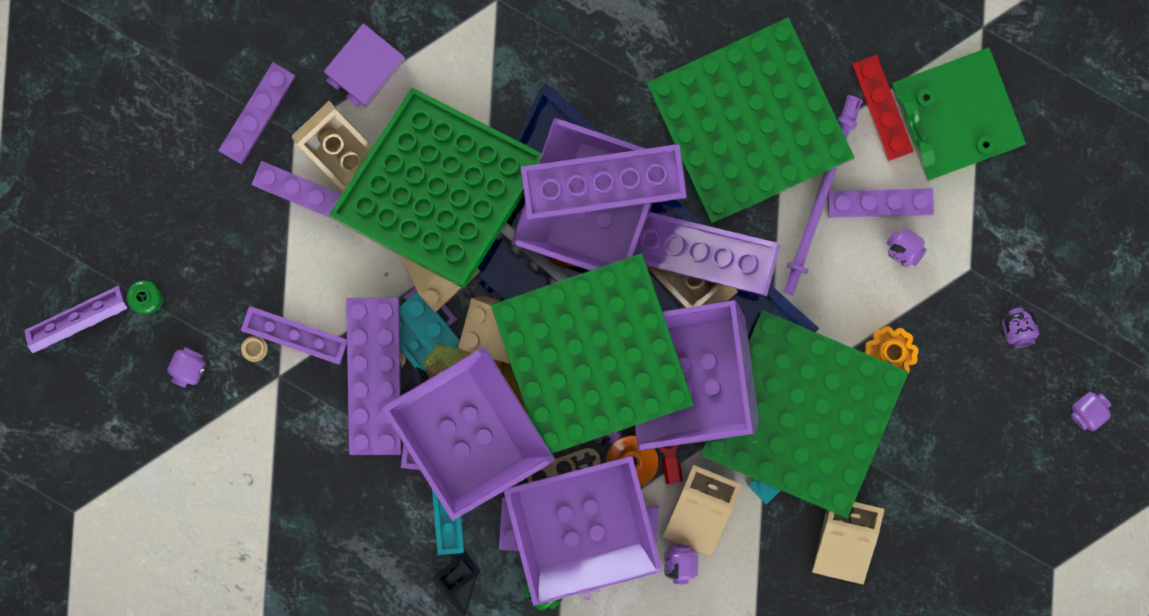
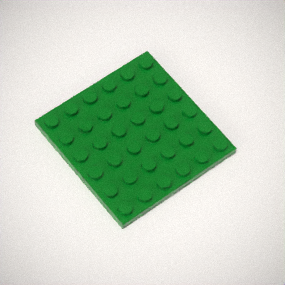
[647,17,855,224]
[329,88,542,289]
[491,253,694,454]
[700,310,909,518]

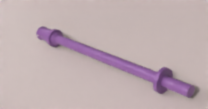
[784,95,863,296]

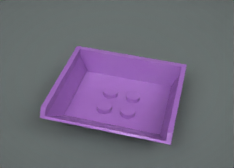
[511,118,652,271]
[635,300,759,451]
[382,346,555,521]
[504,456,662,606]

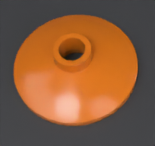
[606,436,658,487]

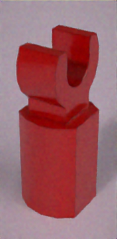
[659,445,683,484]

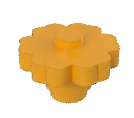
[864,326,918,372]

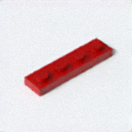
[851,55,914,162]

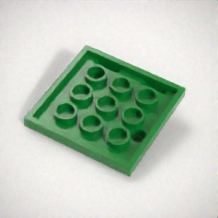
[891,47,1026,181]

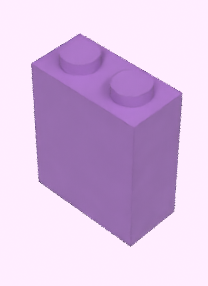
[324,23,405,107]

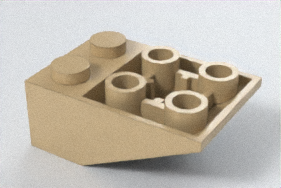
[663,464,742,557]
[812,502,884,584]

